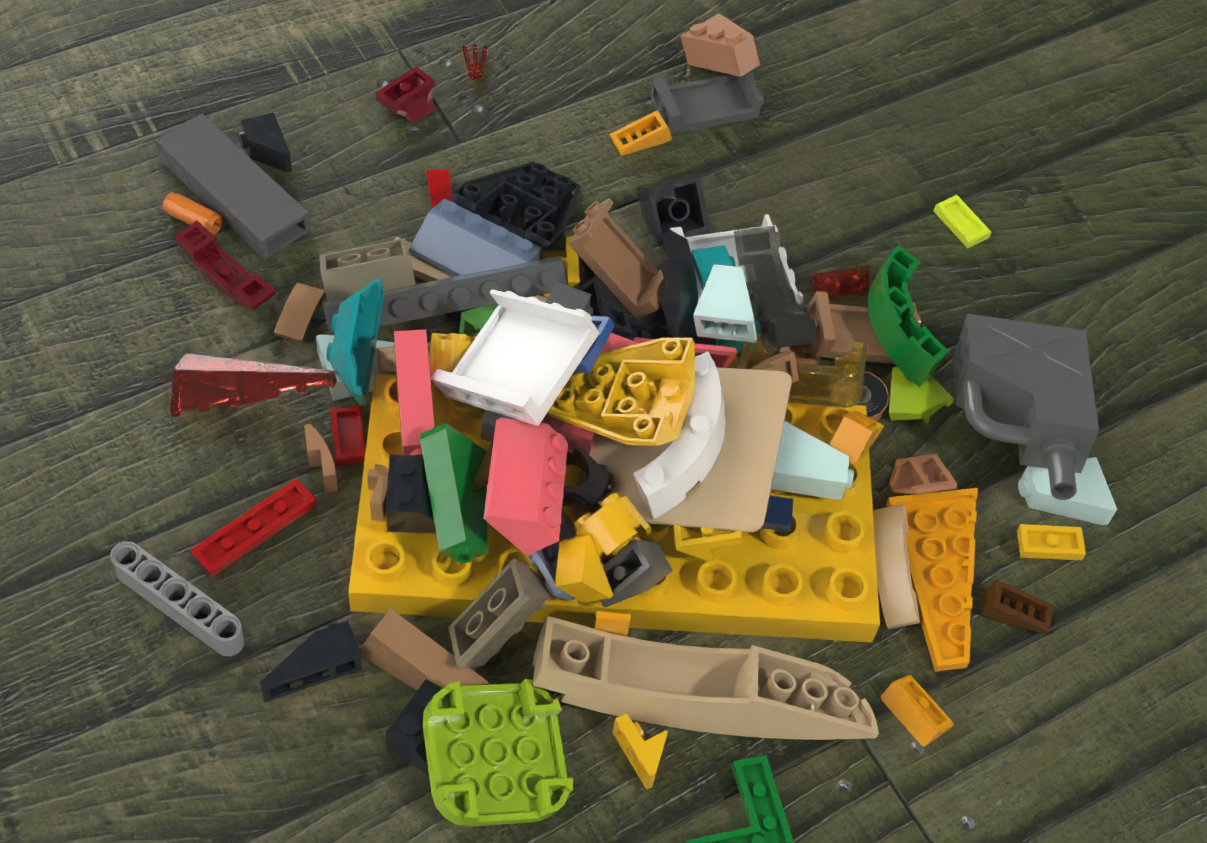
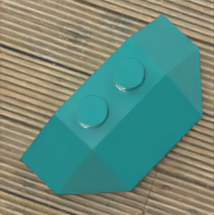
[326,279,385,406]

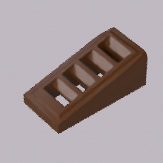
[981,580,1053,634]

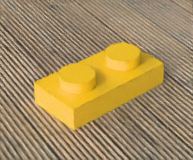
[1017,524,1086,561]

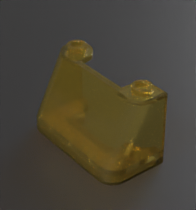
[737,334,868,408]

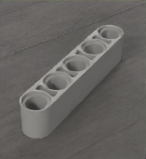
[110,541,245,656]

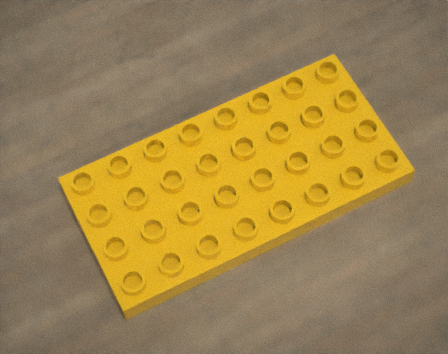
[348,374,880,642]

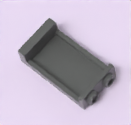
[651,71,764,135]

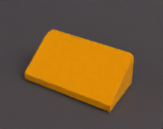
[880,675,954,747]

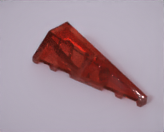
[170,353,337,417]

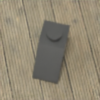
[600,539,673,607]

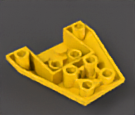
[547,338,696,446]

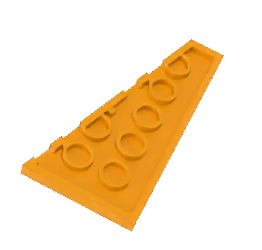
[886,488,978,672]

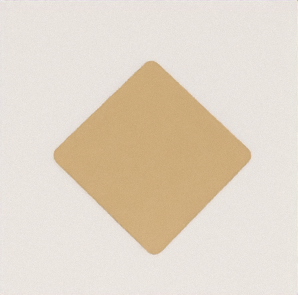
[571,367,792,532]

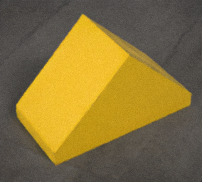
[555,534,614,603]

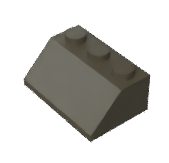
[319,238,416,302]
[448,558,550,669]

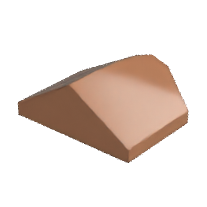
[889,454,957,494]

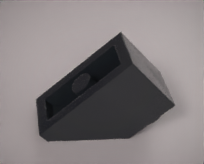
[238,112,292,172]

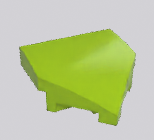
[889,367,954,424]

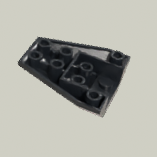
[451,162,581,250]

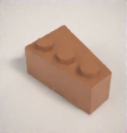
[681,13,760,77]

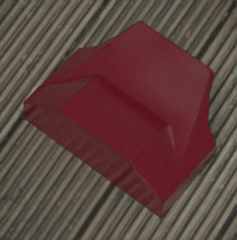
[375,66,435,123]

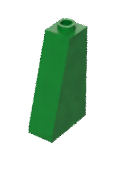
[420,423,487,564]

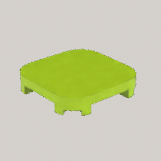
[423,679,573,827]

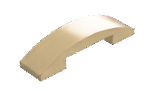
[873,504,920,629]

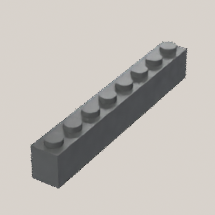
[323,256,567,336]

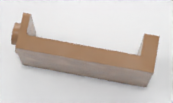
[568,198,667,320]
[806,291,921,364]

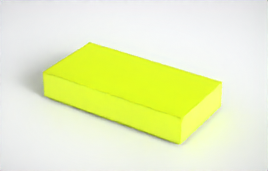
[934,195,991,249]

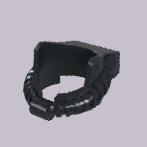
[562,447,615,513]

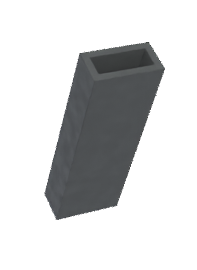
[155,113,310,260]

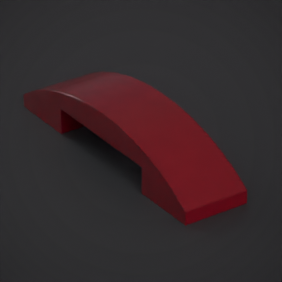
[174,221,276,310]

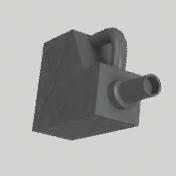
[953,314,1099,500]

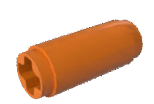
[163,192,223,235]

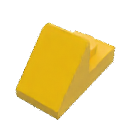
[673,525,744,560]
[612,713,668,790]

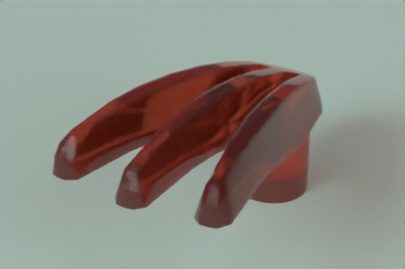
[462,45,487,81]

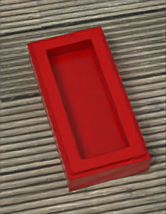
[330,406,366,466]

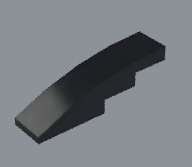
[658,229,698,343]

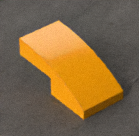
[594,611,631,636]

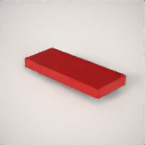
[426,169,453,209]

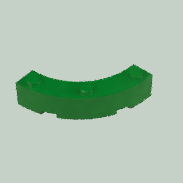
[868,245,949,387]

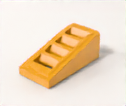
[609,110,672,156]

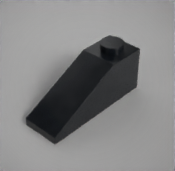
[260,620,362,702]

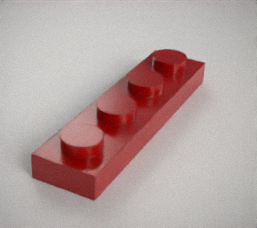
[190,478,317,578]

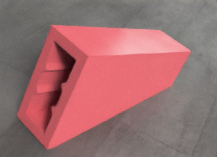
[394,329,435,456]

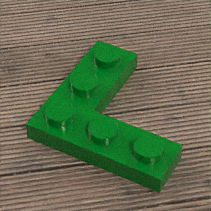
[685,755,794,843]

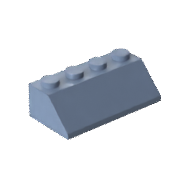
[409,199,543,277]

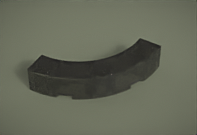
[734,226,816,348]

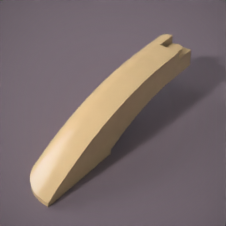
[532,616,879,740]

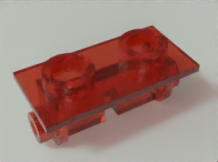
[809,265,871,298]

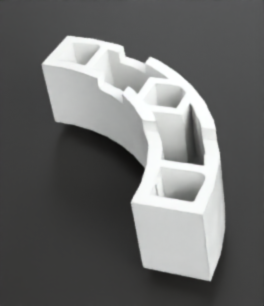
[633,351,726,519]

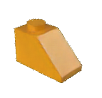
[829,411,884,465]

